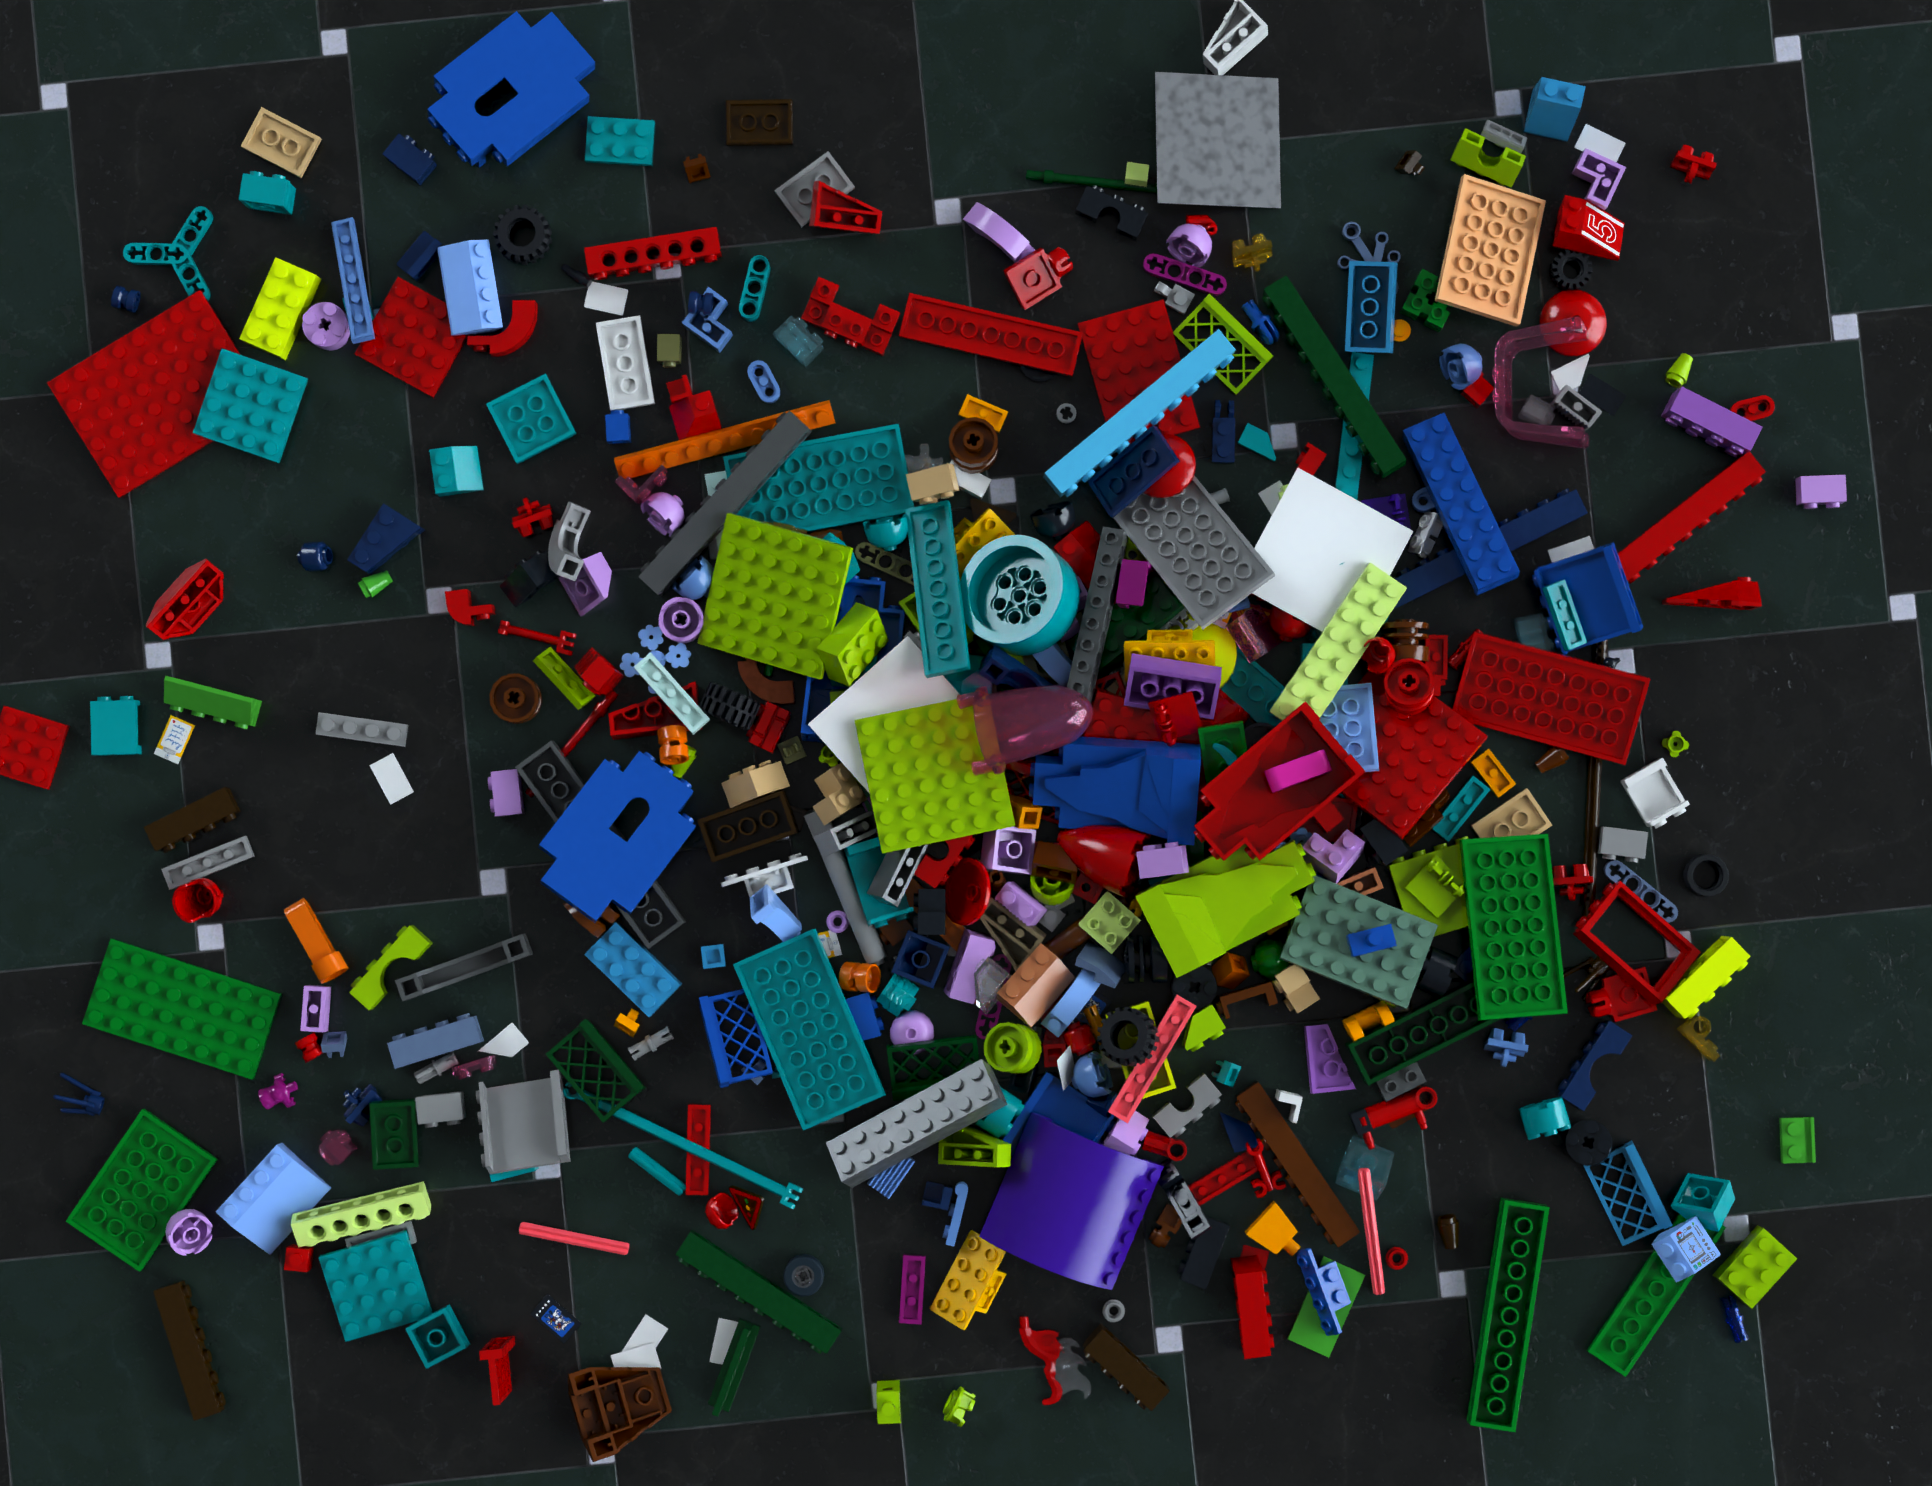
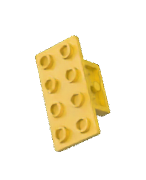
[954,508,1015,580]
[1124,629,1215,682]
[930,1230,1006,1330]

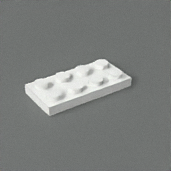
[596,315,655,411]

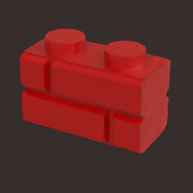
[746,701,792,753]

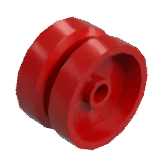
[1384,658,1434,715]

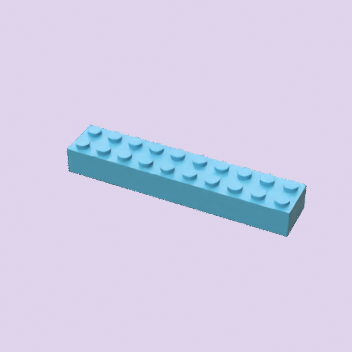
[1043,329,1236,498]

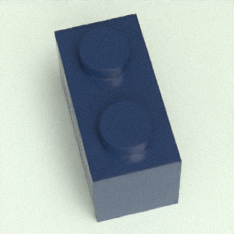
[382,133,437,186]

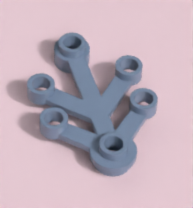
[1337,222,1401,294]

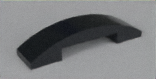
[1158,1158,1212,1240]

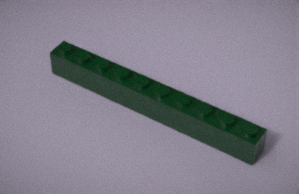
[1262,275,1407,479]

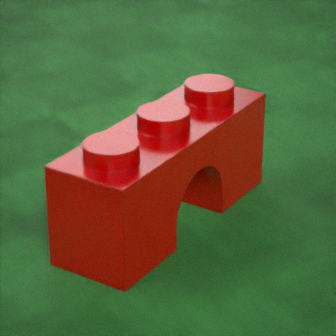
[914,835,975,889]

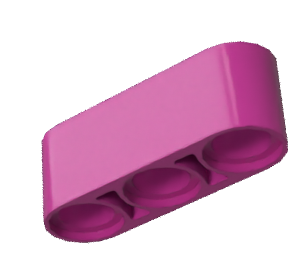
[1264,749,1333,793]

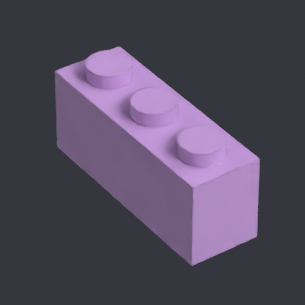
[944,929,996,1004]

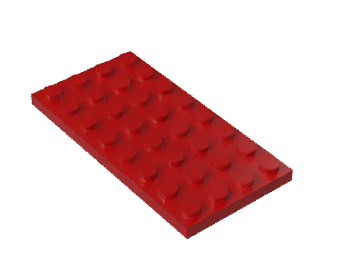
[1452,631,1651,765]

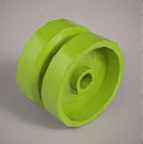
[984,1022,1042,1074]

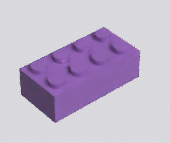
[1661,387,1763,457]
[1124,653,1222,720]

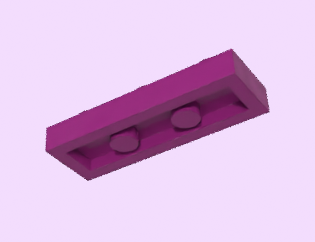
[899,1254,926,1325]

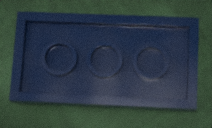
[1087,425,1180,517]

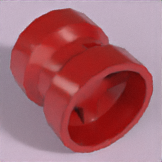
[295,1032,324,1063]

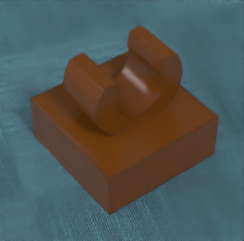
[683,154,711,183]

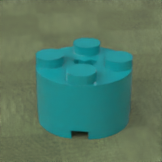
[975,1087,1025,1139]
[1519,1097,1571,1140]

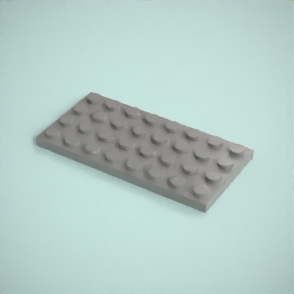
[1096,476,1275,630]

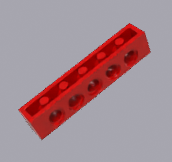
[584,227,722,280]

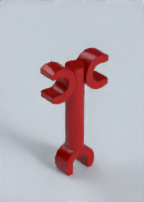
[1245,1138,1286,1198]

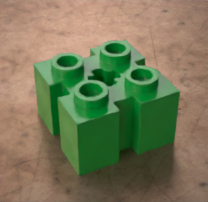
[1399,269,1452,333]

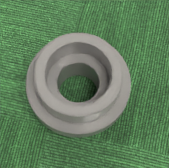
[1102,1299,1125,1322]

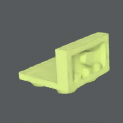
[1078,891,1141,954]

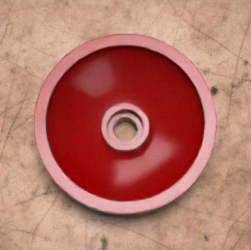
[1539,290,1607,357]
[1143,434,1196,498]
[943,858,991,925]

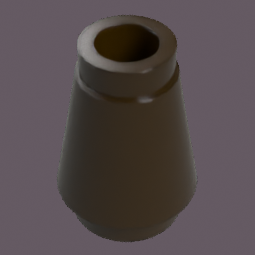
[1436,1214,1459,1249]

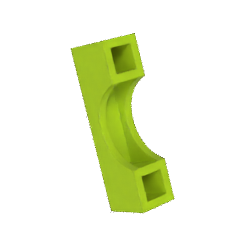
[349,925,433,1010]

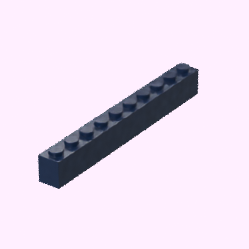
[1393,488,1588,610]

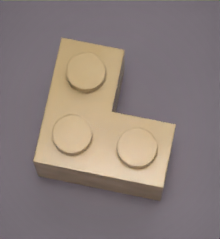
[906,463,960,505]
[721,760,790,808]
[813,762,867,826]
[1271,964,1320,1014]

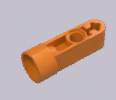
[284,898,349,984]

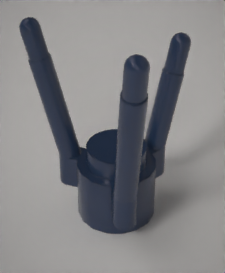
[53,1073,105,1116]

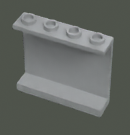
[476,1070,571,1174]

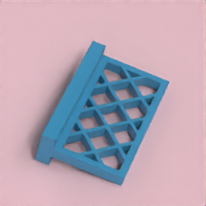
[1583,1141,1673,1246]

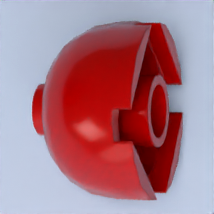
[1269,605,1312,642]

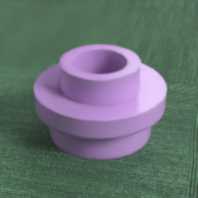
[826,911,849,933]

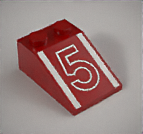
[1553,195,1625,261]

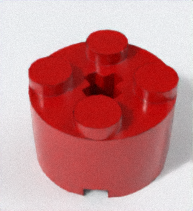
[1208,688,1250,724]

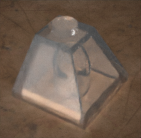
[974,956,1011,1015]

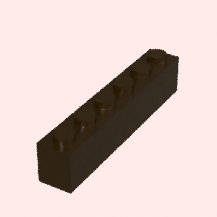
[153,1280,226,1421]

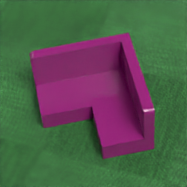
[1116,559,1156,609]

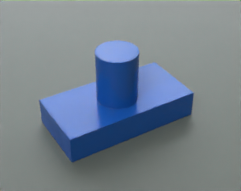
[1346,924,1397,957]

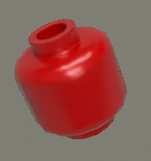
[1063,1021,1096,1056]

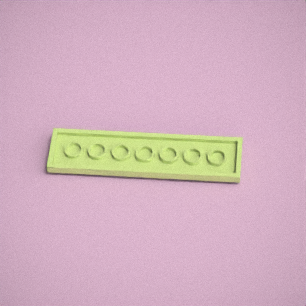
[1269,563,1407,721]

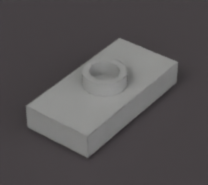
[1481,120,1527,153]

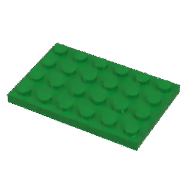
[66,1109,218,1272]

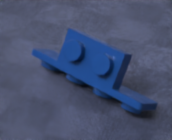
[1295,1248,1351,1336]

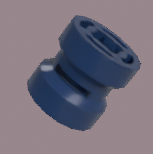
[111,285,141,313]
[688,291,714,316]

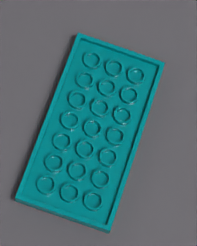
[723,424,914,533]
[733,928,886,1131]

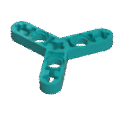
[123,206,213,301]

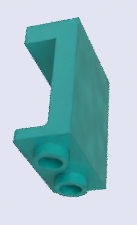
[90,696,142,756]

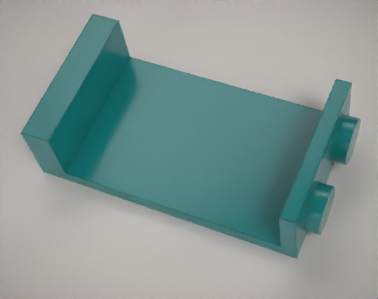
[844,837,914,928]

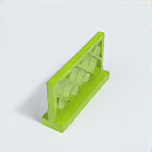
[1173,294,1274,395]

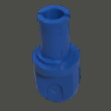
[1241,299,1279,345]

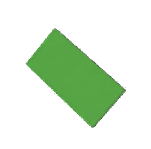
[1287,1256,1365,1358]

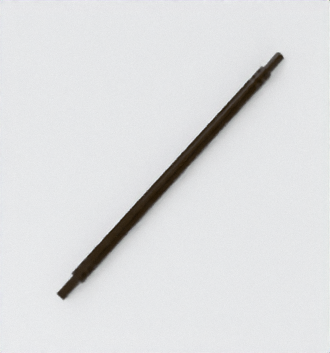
[1581,639,1608,917]

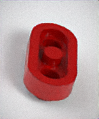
[1729,395,1775,421]

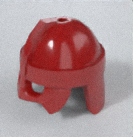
[172,878,224,923]

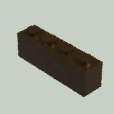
[144,787,241,853]

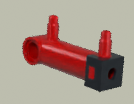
[1348,1086,1438,1150]

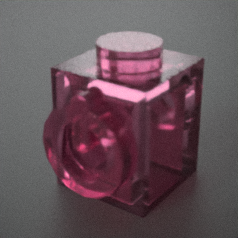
[318,1129,357,1166]

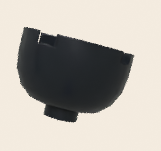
[1030,501,1076,541]

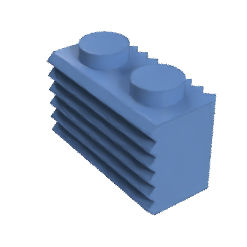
[867,1157,915,1199]

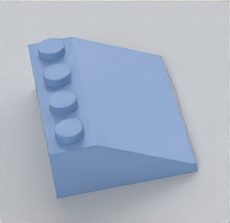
[216,1143,331,1255]

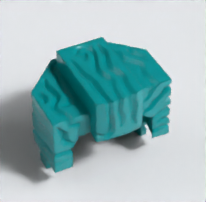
[876,973,920,1017]

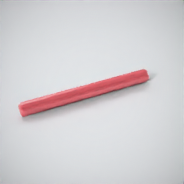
[1358,1168,1385,1295]

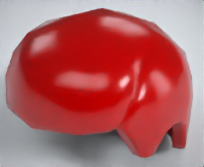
[1362,637,1396,674]
[705,1193,739,1229]

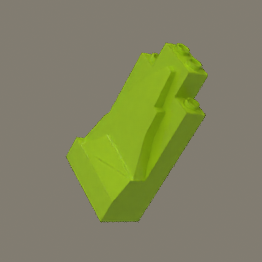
[1135,840,1316,978]

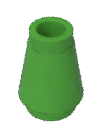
[358,570,393,599]

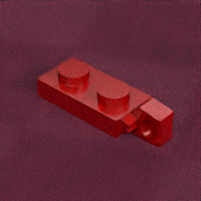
[1424,635,1448,697]

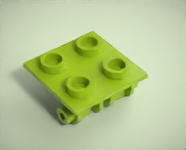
[1405,855,1465,919]

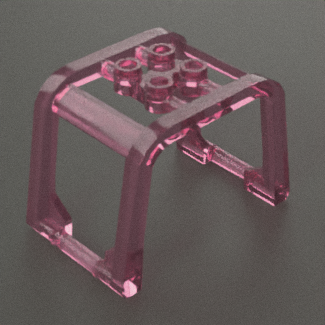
[1492,317,1590,449]

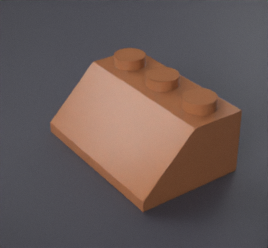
[997,943,1075,1028]

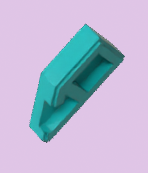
[1237,423,1276,462]

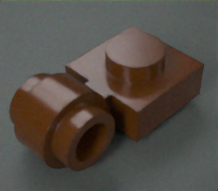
[1148,1203,1182,1248]

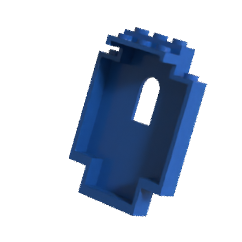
[427,11,595,168]
[538,751,696,923]

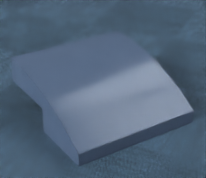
[1075,941,1125,988]

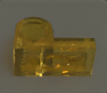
[1677,1015,1720,1062]

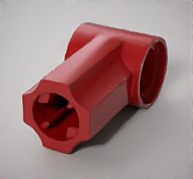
[1142,1130,1187,1161]

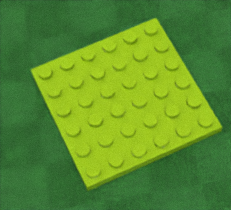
[697,513,853,680]
[854,693,1015,854]

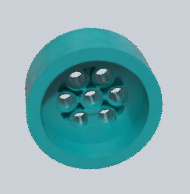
[960,535,1080,656]

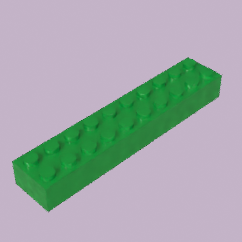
[1466,1198,1550,1432]

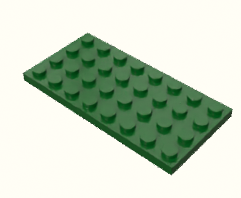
[1459,834,1568,1021]
[82,938,282,1080]

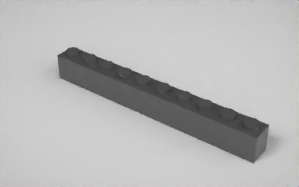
[638,411,812,596]

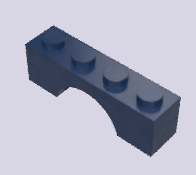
[979,645,1066,723]
[1558,1020,1633,1111]

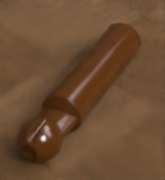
[1044,883,1142,960]

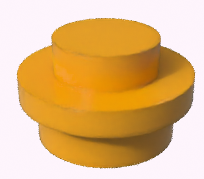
[1394,319,1411,342]

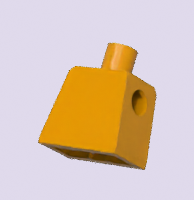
[1244,1201,1301,1256]

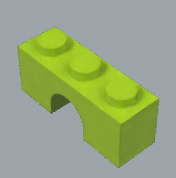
[1451,128,1526,187]

